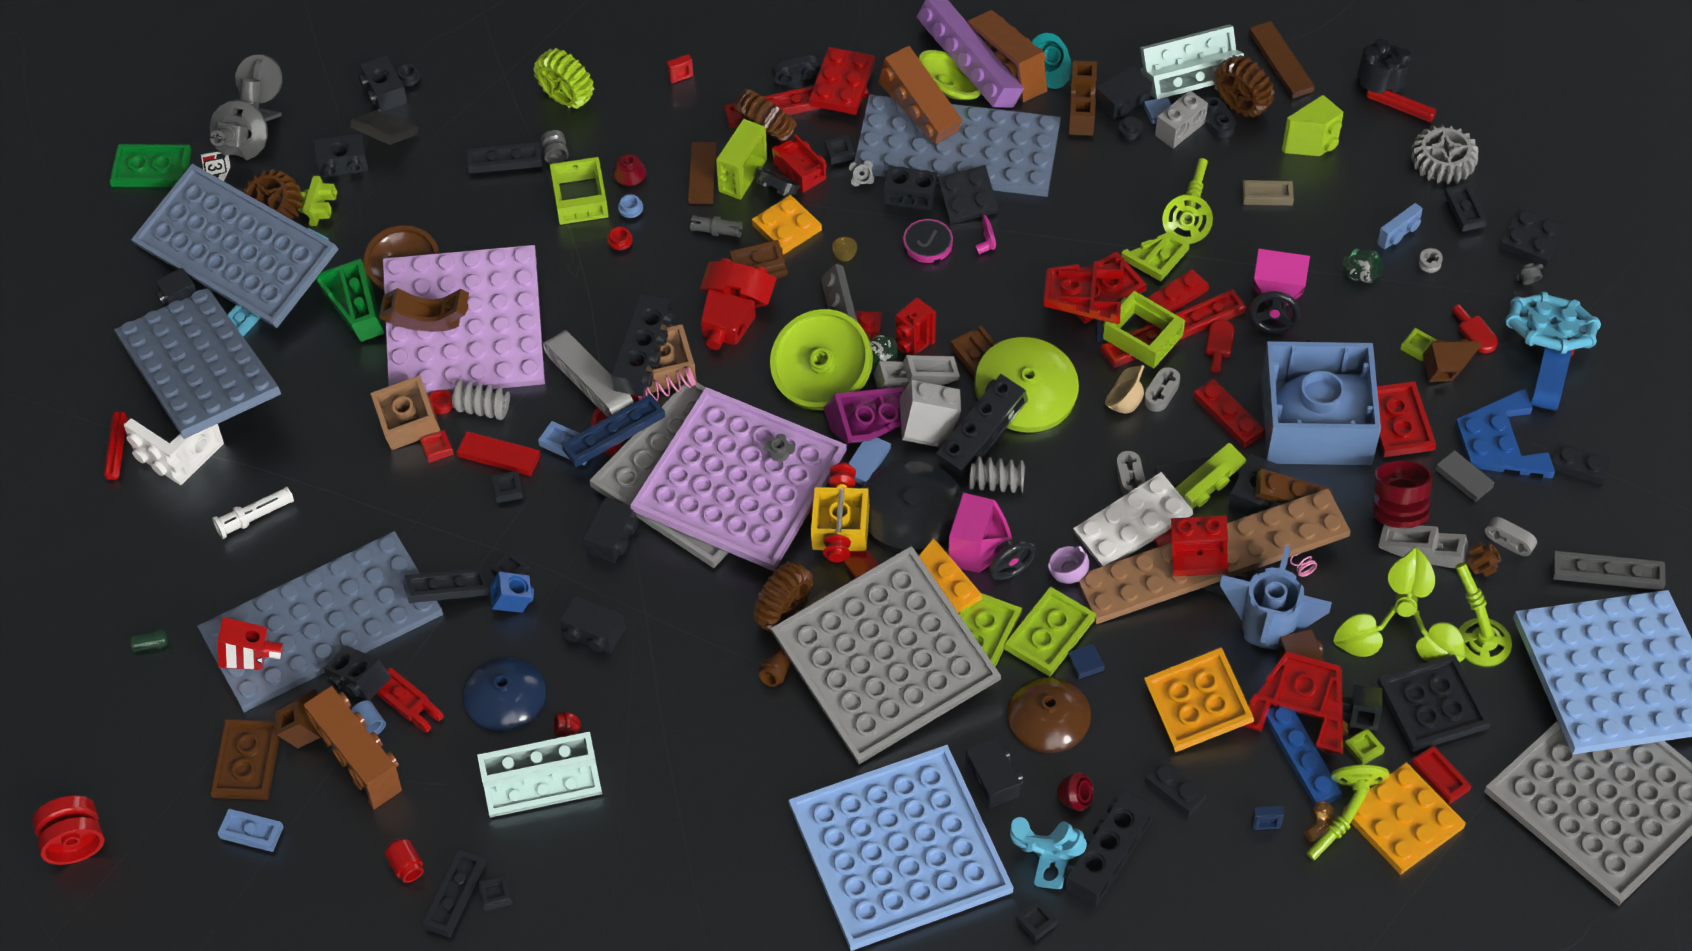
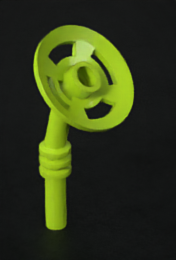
[1162,158,1213,244]
[1455,562,1512,667]
[1306,765,1389,861]

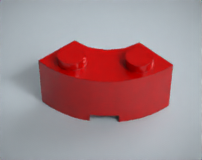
[700,258,777,308]

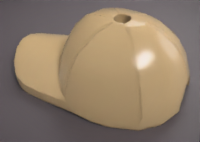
[1105,365,1145,414]

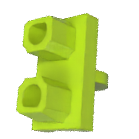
[298,176,337,226]

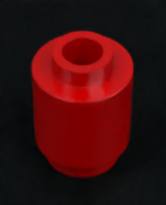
[385,838,424,883]

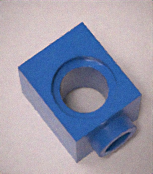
[489,572,534,613]

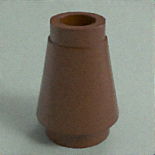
[759,647,791,687]

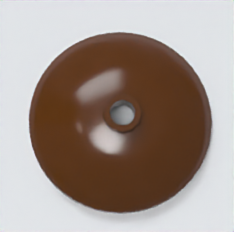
[364,225,440,290]
[1007,677,1091,753]

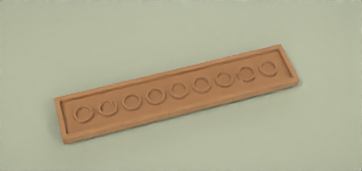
[1077,489,1350,624]

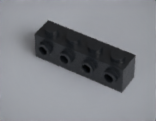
[936,374,1028,480]

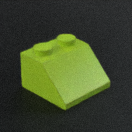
[1282,95,1344,156]

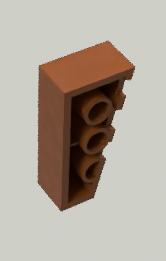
[968,10,1047,103]
[879,46,963,144]
[303,686,402,809]

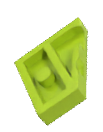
[1121,232,1189,281]

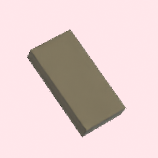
[1242,180,1294,206]

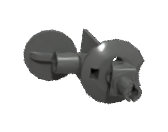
[209,54,282,160]

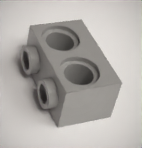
[1155,90,1208,149]

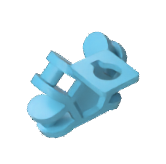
[1010,817,1087,889]

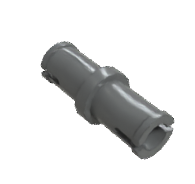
[690,215,742,237]

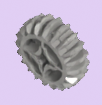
[1411,124,1479,185]

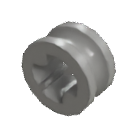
[1419,248,1443,273]

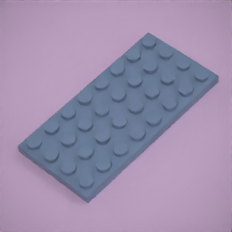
[855,94,1061,197]
[131,164,338,328]
[114,288,281,439]
[197,531,443,712]

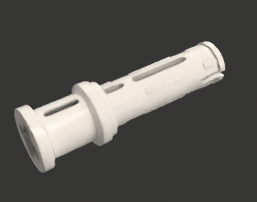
[212,486,294,539]

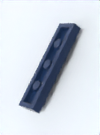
[561,394,666,467]

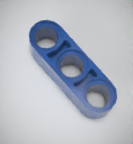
[1531,347,1572,411]

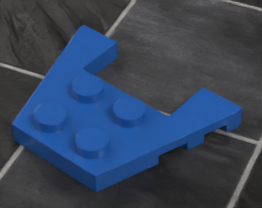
[1455,389,1555,478]

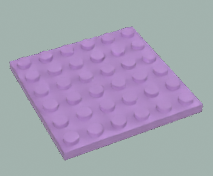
[383,245,545,395]
[631,387,846,571]

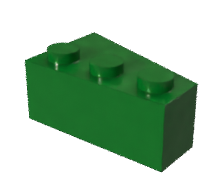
[316,259,385,342]

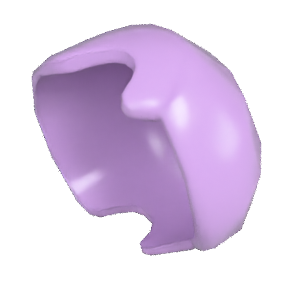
[1048,546,1089,584]

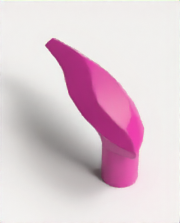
[975,214,996,254]

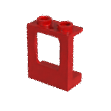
[1171,516,1228,576]

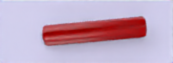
[1367,90,1436,122]
[103,412,128,480]

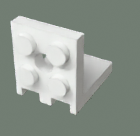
[124,418,224,485]

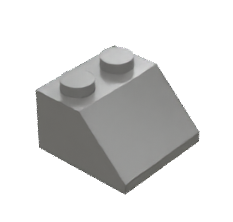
[900,380,961,447]

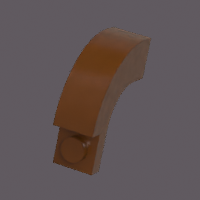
[379,288,469,332]

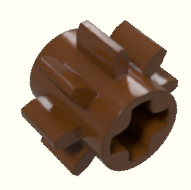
[1466,541,1501,577]

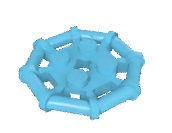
[1505,292,1601,354]

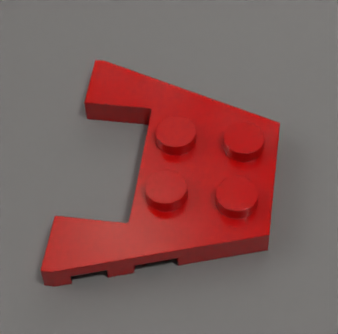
[1044,258,1125,324]
[1242,651,1343,755]

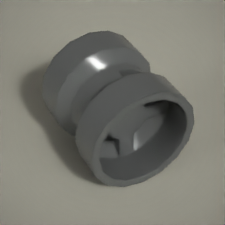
[541,130,569,164]

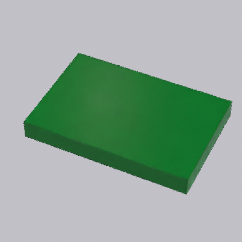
[110,144,192,187]

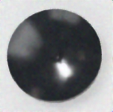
[862,461,963,555]

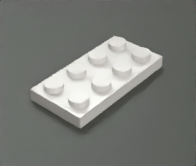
[1073,472,1193,567]

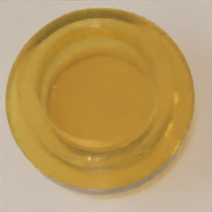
[832,237,857,261]

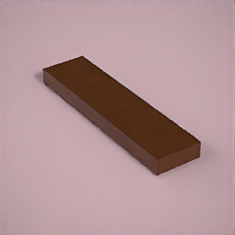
[1249,21,1315,99]

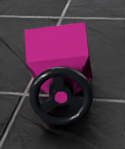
[1249,249,1310,334]
[949,493,1037,580]

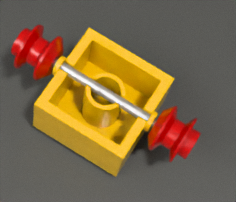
[811,462,870,562]

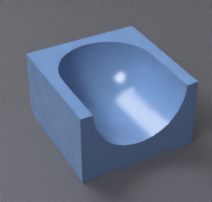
[1261,341,1381,465]

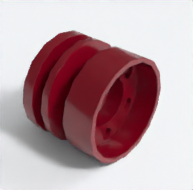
[1373,460,1432,528]

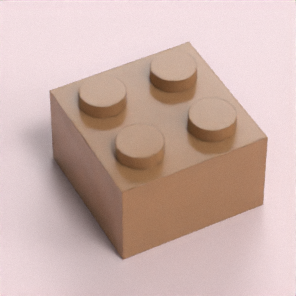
[644,324,697,394]
[371,375,441,450]

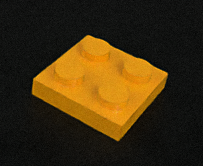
[752,195,822,255]

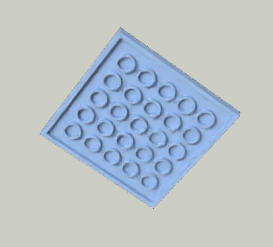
[1513,590,1692,754]
[789,745,1013,951]

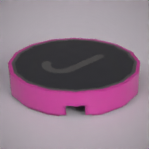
[903,219,953,263]

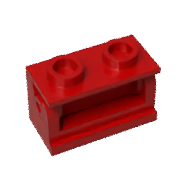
[772,134,827,193]
[896,298,936,355]

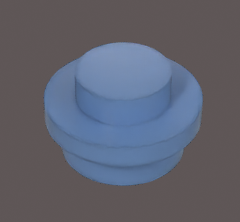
[618,194,643,218]

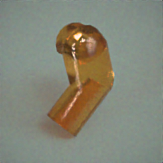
[1304,802,1334,843]

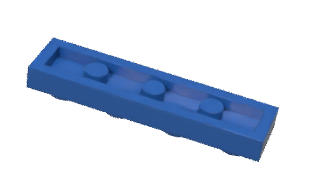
[1265,706,1342,808]

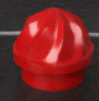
[553,711,581,737]

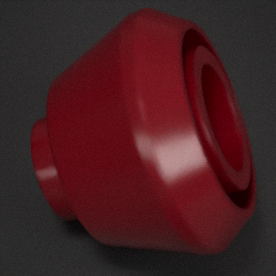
[613,154,646,186]
[1057,772,1093,811]

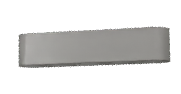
[543,330,634,418]

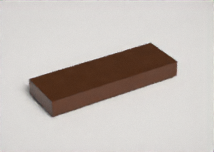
[688,142,717,204]

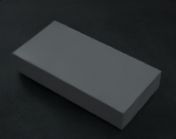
[1436,450,1495,502]

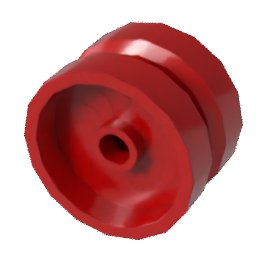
[32,796,105,865]

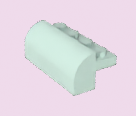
[1140,24,1244,100]
[477,732,602,817]

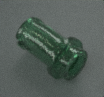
[131,628,168,653]

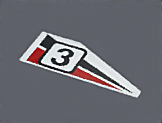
[201,151,230,181]

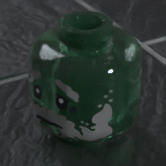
[1343,248,1383,283]
[869,333,898,370]

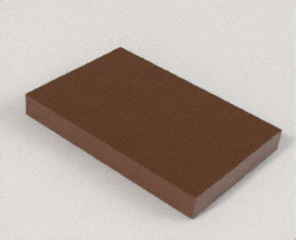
[210,719,280,800]

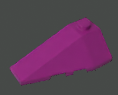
[823,386,907,443]

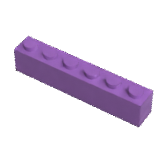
[916,0,1024,107]

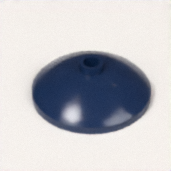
[463,657,546,732]

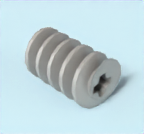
[452,379,510,420]
[970,456,1025,494]

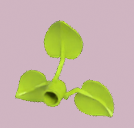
[1333,547,1465,662]

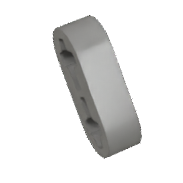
[1144,367,1180,412]
[1116,451,1145,495]
[1485,517,1537,556]

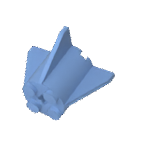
[1220,545,1332,650]

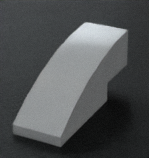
[873,355,960,389]
[1379,525,1469,568]

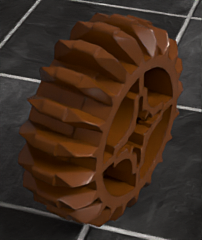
[1213,55,1275,118]
[734,89,797,142]
[241,169,303,220]
[753,561,813,632]

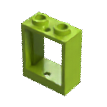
[716,119,767,200]
[550,157,608,225]
[1103,291,1185,368]

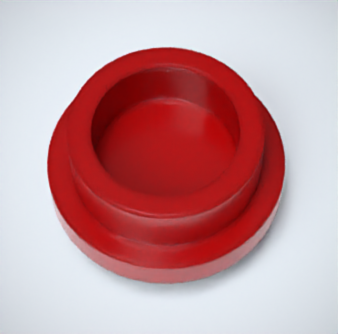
[608,227,633,250]

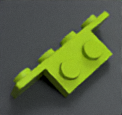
[1175,443,1247,509]

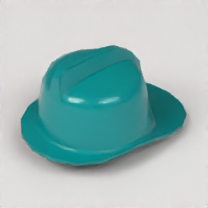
[1032,33,1072,89]

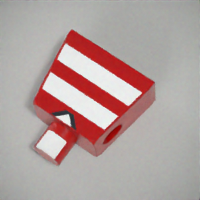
[217,617,283,670]

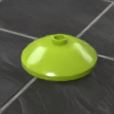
[918,50,981,100]

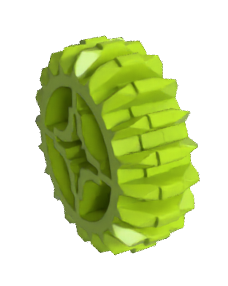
[533,48,594,109]

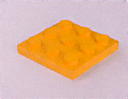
[1144,647,1254,752]
[1342,762,1466,875]

